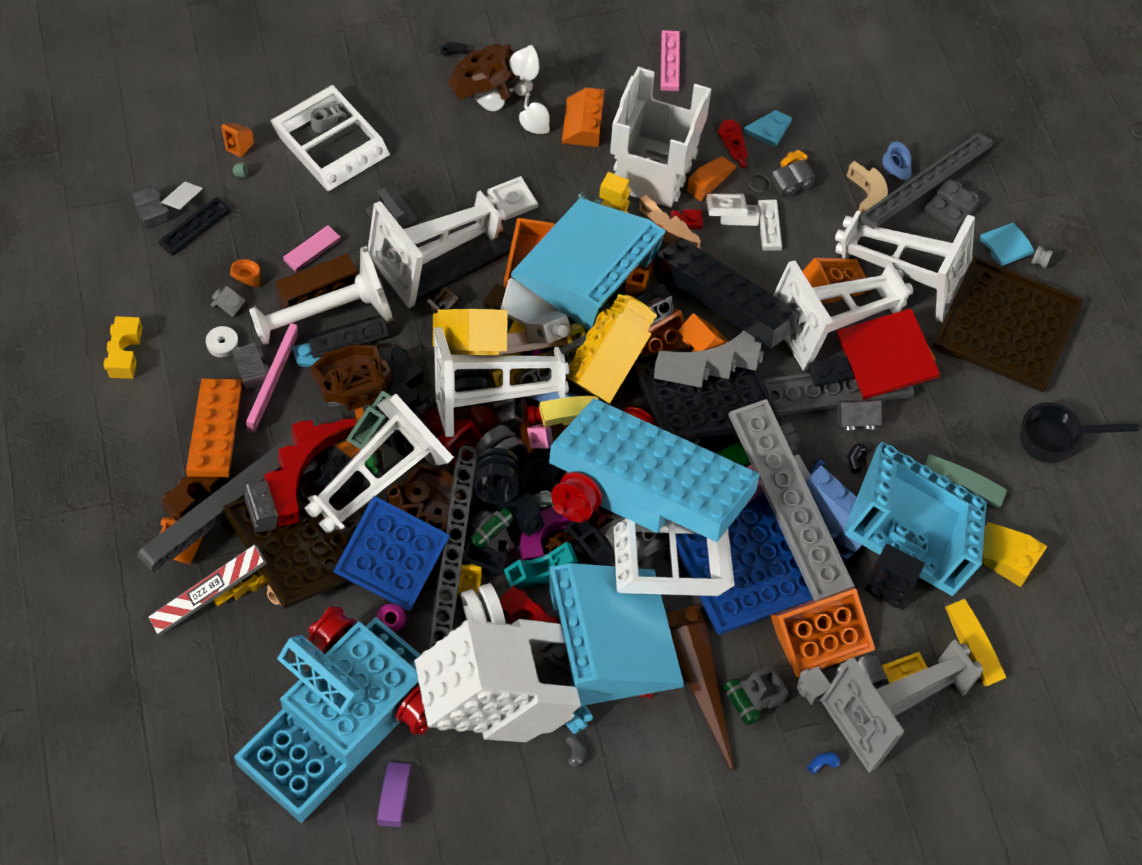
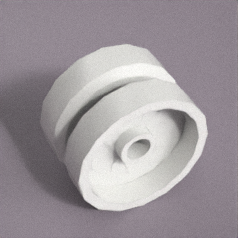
[461,583,506,625]

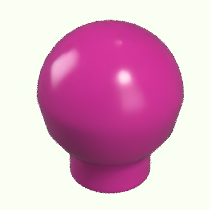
[376,603,406,633]

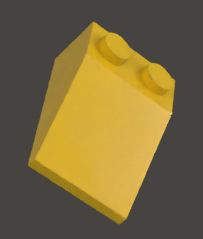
[982,522,1047,587]

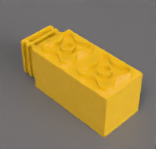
[565,294,657,404]
[433,309,508,355]

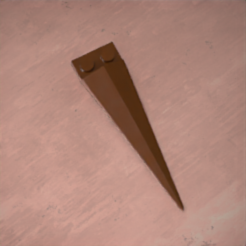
[666,604,733,771]

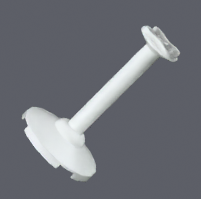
[249,246,394,345]

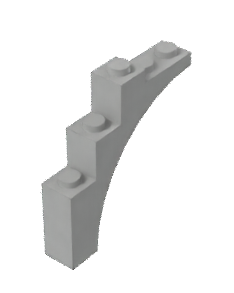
[654,330,764,387]

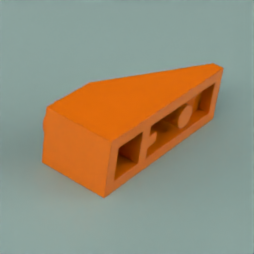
[687,156,736,202]

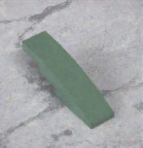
[924,454,1007,509]

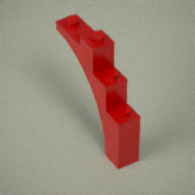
[264,418,356,527]

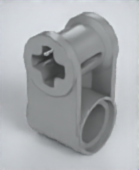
[311,101,347,133]

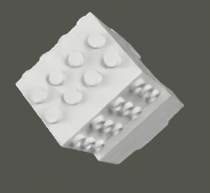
[610,67,711,208]
[415,619,581,742]

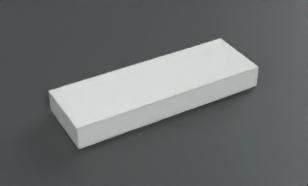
[758,200,782,250]

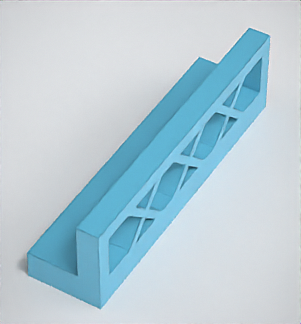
[277,635,366,715]

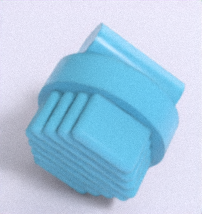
[565,705,593,734]

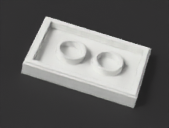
[500,278,559,325]

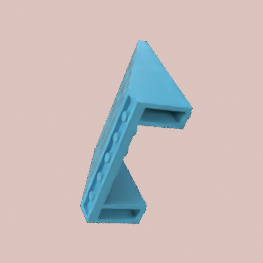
[511,198,666,331]
[845,442,986,596]
[549,563,684,706]

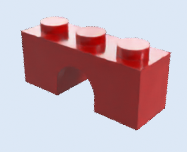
[499,585,560,651]

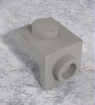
[210,286,245,317]

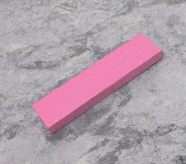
[661,30,680,91]

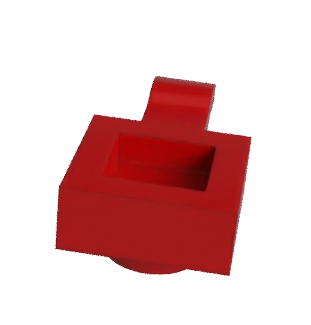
[669,209,703,230]

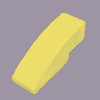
[539,396,599,427]

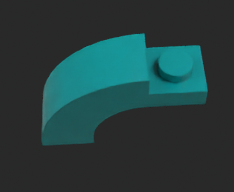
[504,542,578,589]

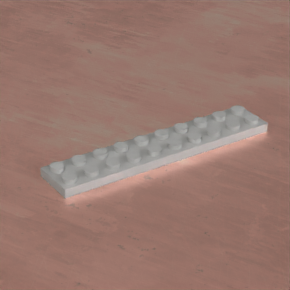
[728,399,854,600]

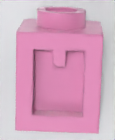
[527,424,553,449]

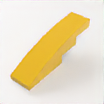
[945,599,1006,686]

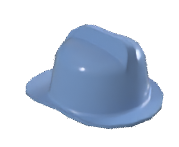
[882,142,912,180]

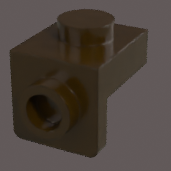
[427,286,461,313]

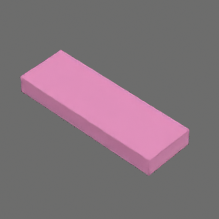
[283,225,341,272]

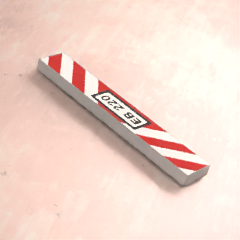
[149,545,267,636]

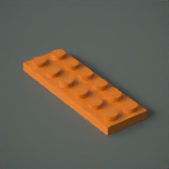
[186,379,243,477]

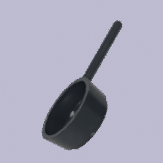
[1019,402,1141,463]

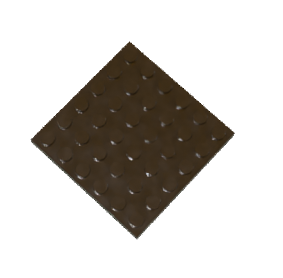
[932,256,1083,393]
[223,469,366,609]

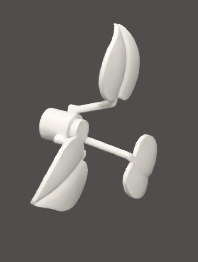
[474,45,550,134]

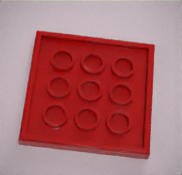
[836,308,940,400]

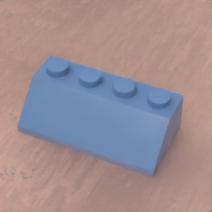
[806,466,862,554]

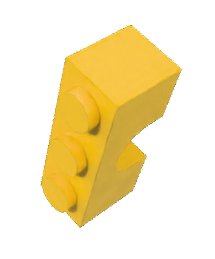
[599,172,631,213]
[104,316,143,379]

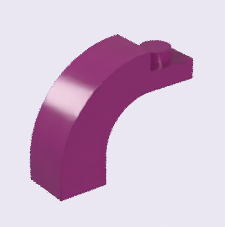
[520,507,572,560]

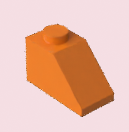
[221,123,254,158]

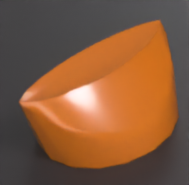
[229,259,261,287]

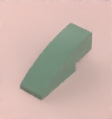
[346,391,390,450]

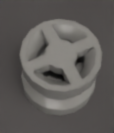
[1031,246,1053,269]

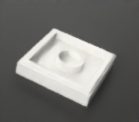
[487,176,538,221]
[706,194,748,216]

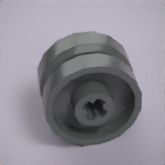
[475,425,528,465]

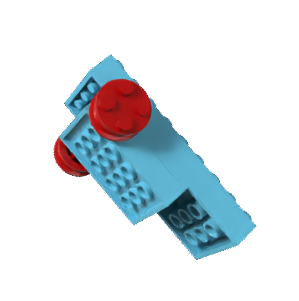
[549,398,760,542]
[234,606,429,823]

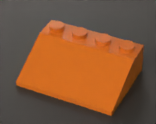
[771,588,876,678]

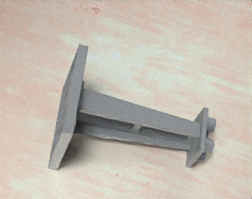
[821,639,983,773]

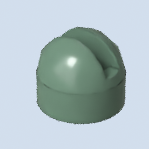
[232,162,248,178]

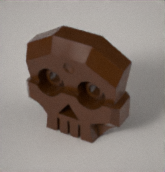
[447,44,519,100]
[310,345,392,411]
[386,463,466,532]

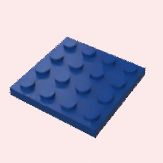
[333,495,450,611]

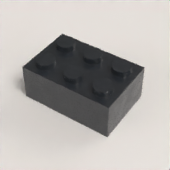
[865,543,925,610]

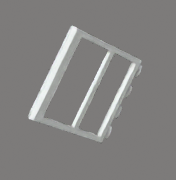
[270,85,390,191]
[614,519,734,596]

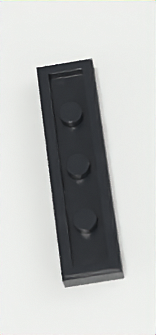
[159,197,230,256]

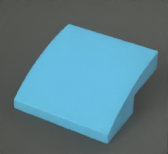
[980,223,1034,266]

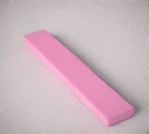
[246,323,298,433]

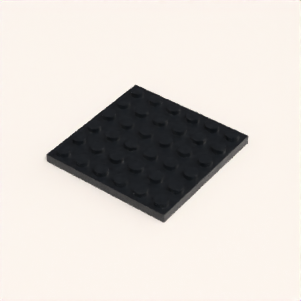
[632,347,782,440]

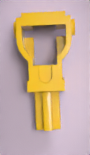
[213,569,268,607]

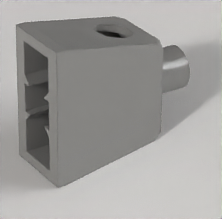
[524,310,572,344]

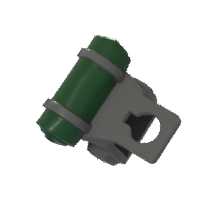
[466,508,515,555]
[723,668,788,726]

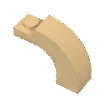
[847,161,888,214]

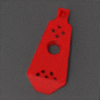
[718,119,748,168]

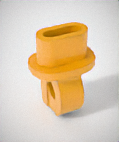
[780,150,807,168]

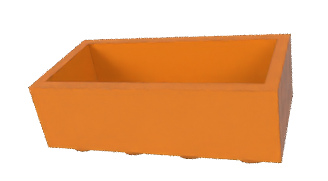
[504,218,555,288]

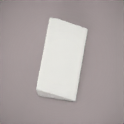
[720,205,760,226]

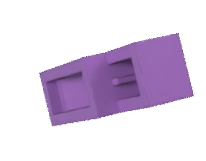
[377,762,411,828]

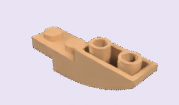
[639,195,701,248]

